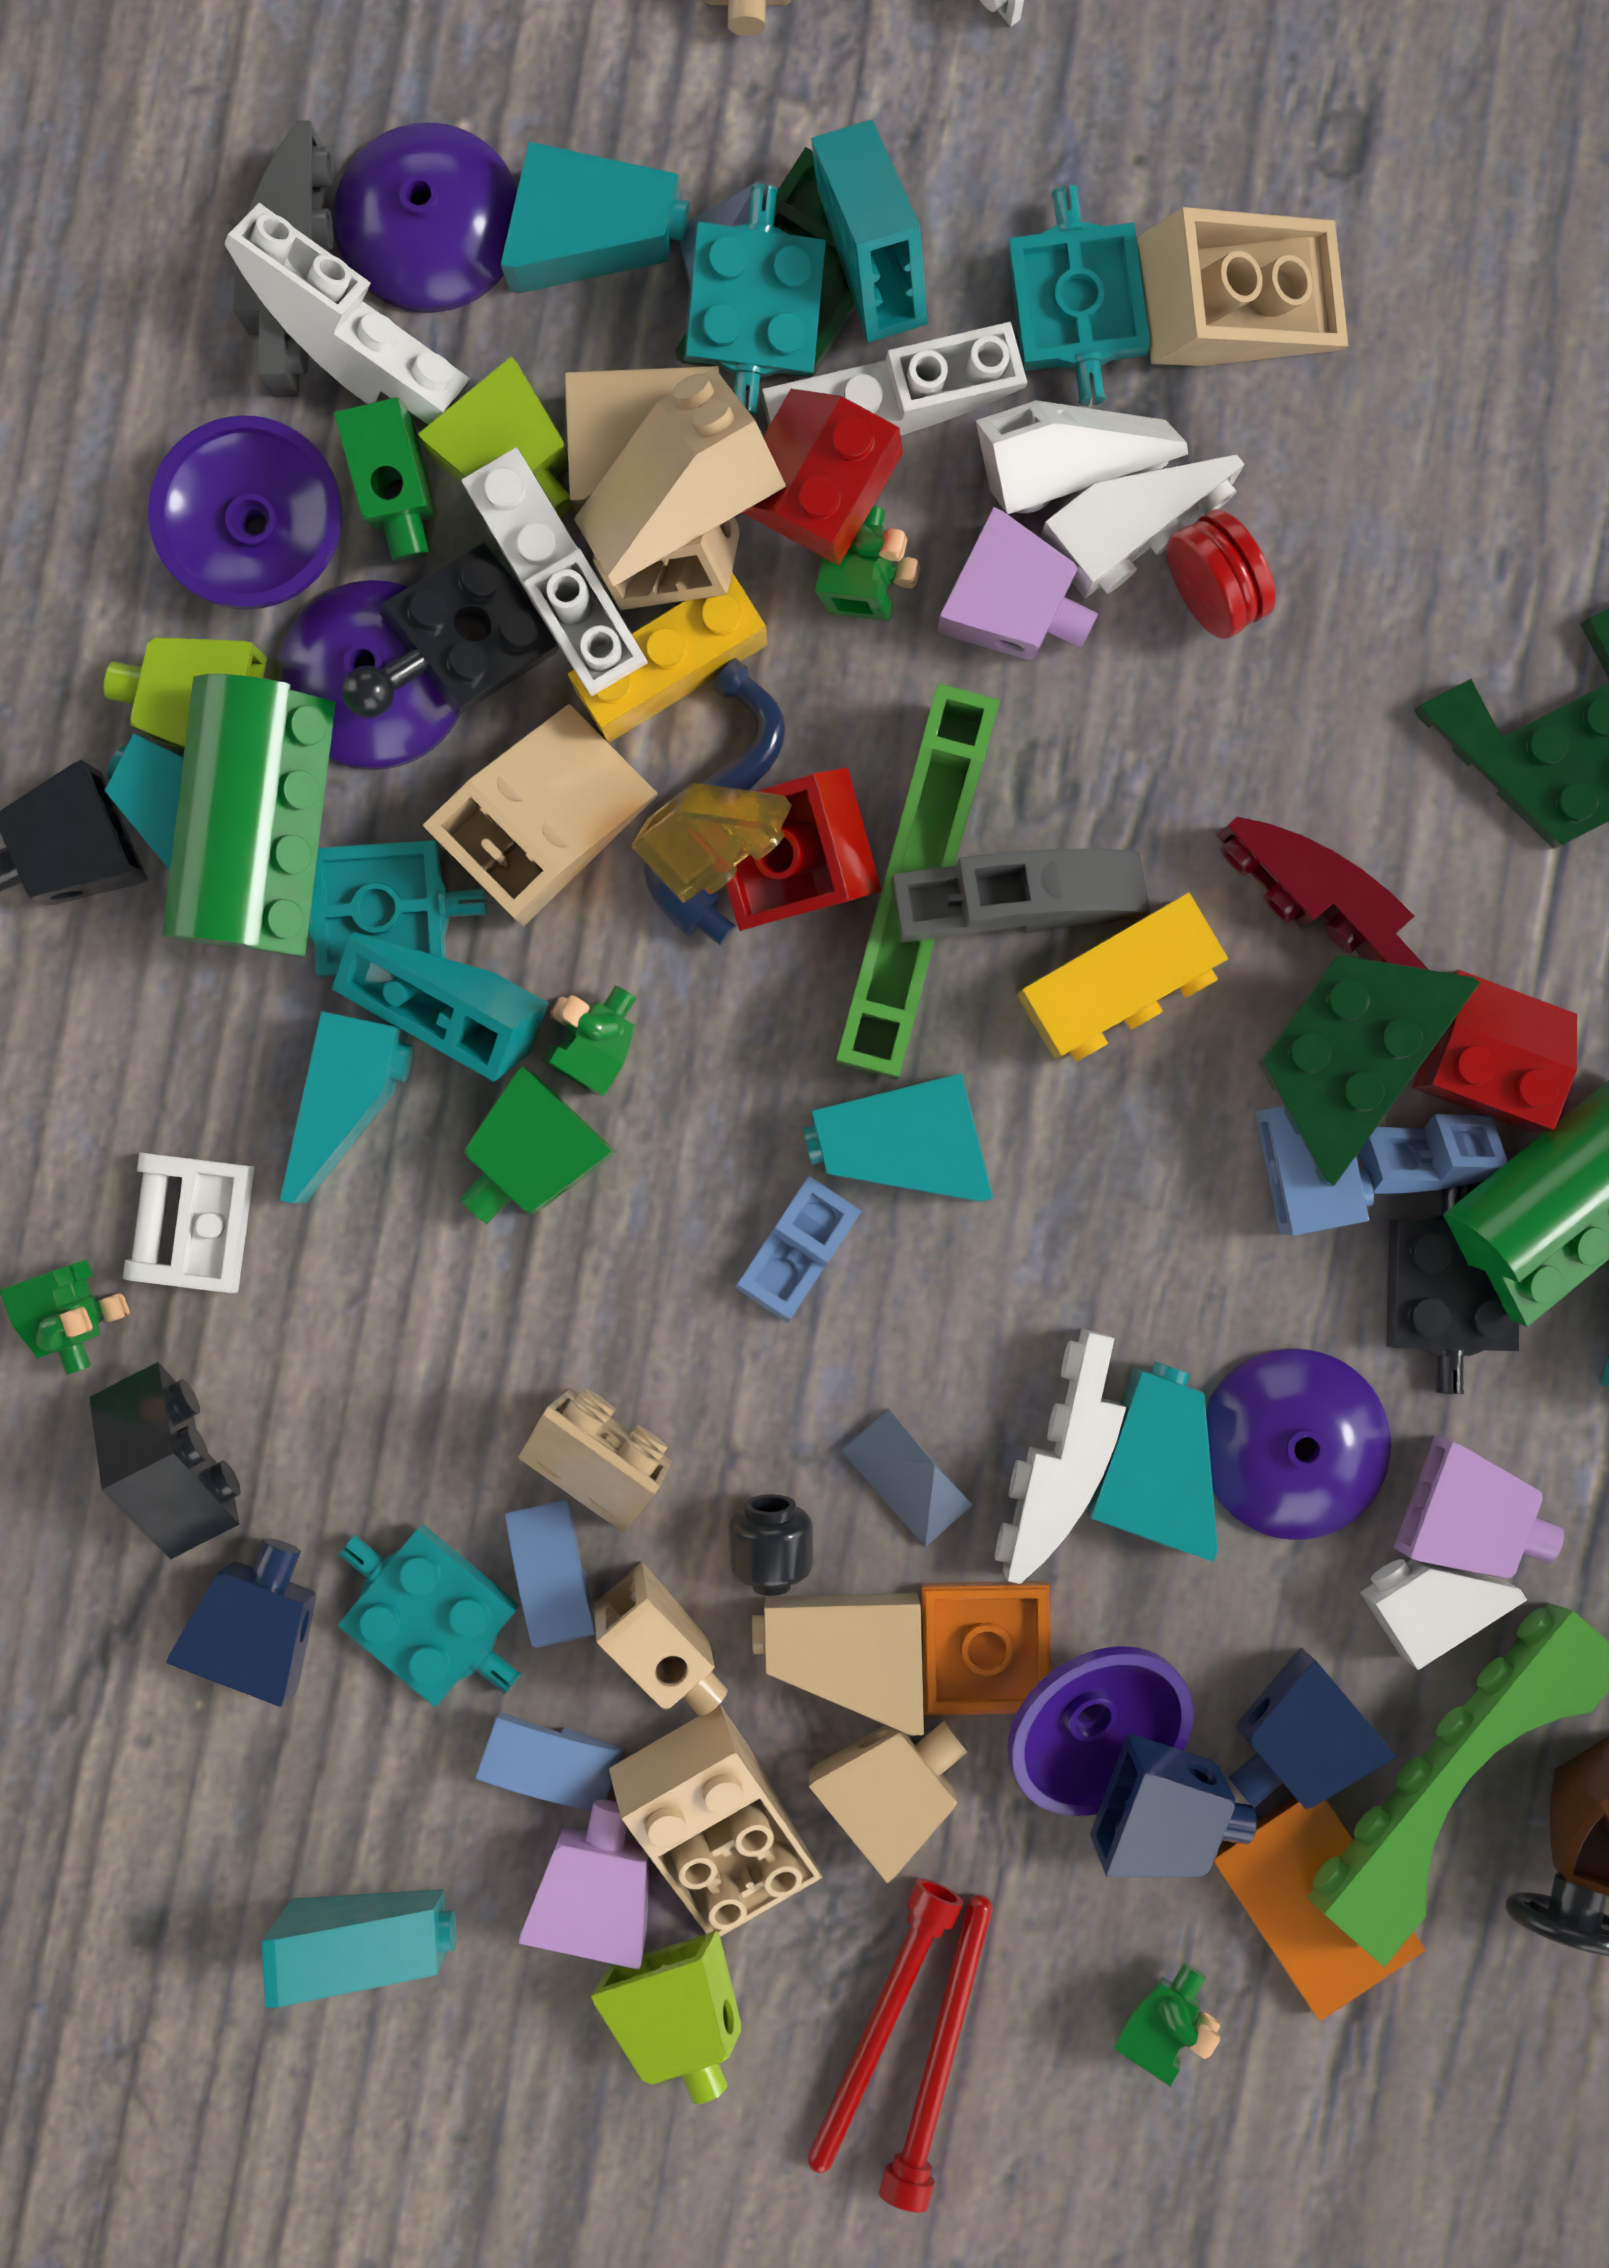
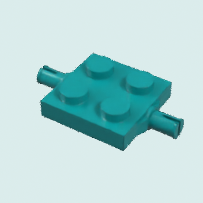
[684,184,826,416]
[1007,185,1151,406]
[308,840,488,978]
[337,1524,522,1708]

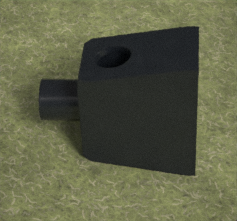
[0,760,148,905]

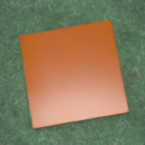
[921,1581,1051,1715]

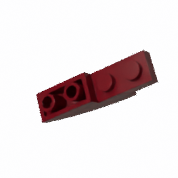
[1216,816,1429,970]

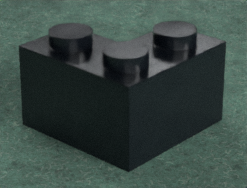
[89,1362,241,1559]

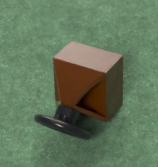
[1506,1736,1609,1956]

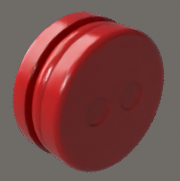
[1166,509,1276,639]

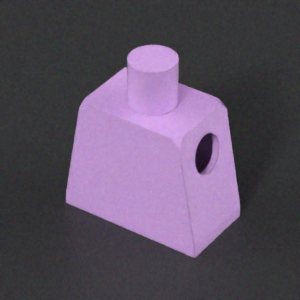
[936,507,1098,660]
[1394,1435,1564,1578]
[519,1800,650,1970]

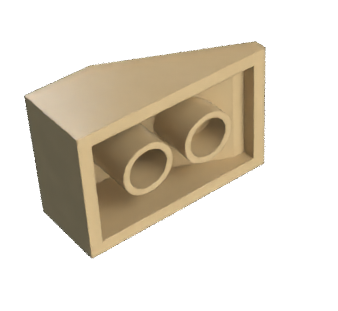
[1137,207,1349,366]
[574,368,786,587]

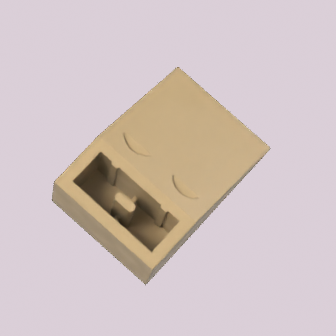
[423,704,658,927]
[518,1388,672,1533]
[609,1704,823,1937]

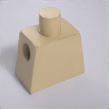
[592,517,740,610]
[594,1562,728,1717]
[809,1720,969,1883]

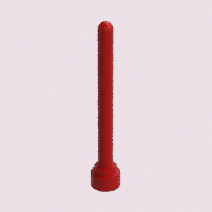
[807,1879,963,2173]
[878,1895,993,2213]

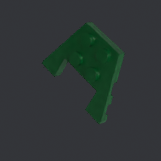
[1414,608,1609,849]

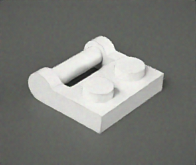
[122,1152,255,1293]

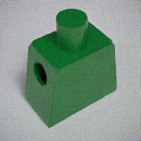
[334,397,437,561]
[459,1066,617,1224]

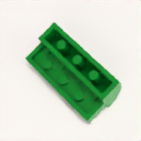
[162,674,336,956]
[1443,1081,1609,1327]

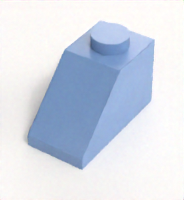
[1255,1106,1374,1236]

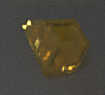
[631,783,792,903]

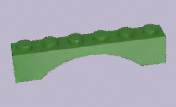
[836,683,1000,1080]
[1307,1603,1609,1967]

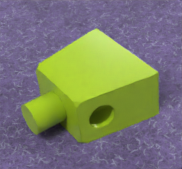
[418,356,572,518]
[104,637,268,752]
[591,1930,741,2104]

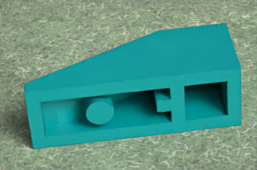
[332,932,549,1082]
[280,1011,414,1203]

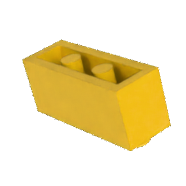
[568,572,768,743]
[1017,892,1229,1063]

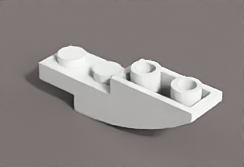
[224,203,471,425]
[761,322,1027,436]
[461,447,647,697]
[995,1329,1126,1584]

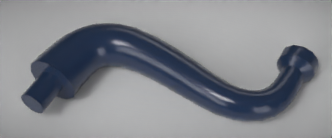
[644,658,785,946]

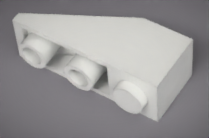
[976,400,1188,515]
[1040,454,1245,599]

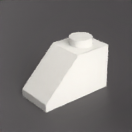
[1360,1559,1527,1670]

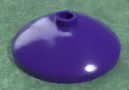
[333,122,518,313]
[148,415,343,610]
[278,580,460,770]
[1206,1348,1391,1540]
[1008,1646,1193,1816]

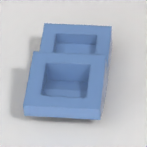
[1359,1114,1508,1194]
[735,1176,862,1323]
[505,1500,596,1648]
[475,1712,624,1810]

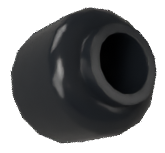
[729,1494,813,1596]

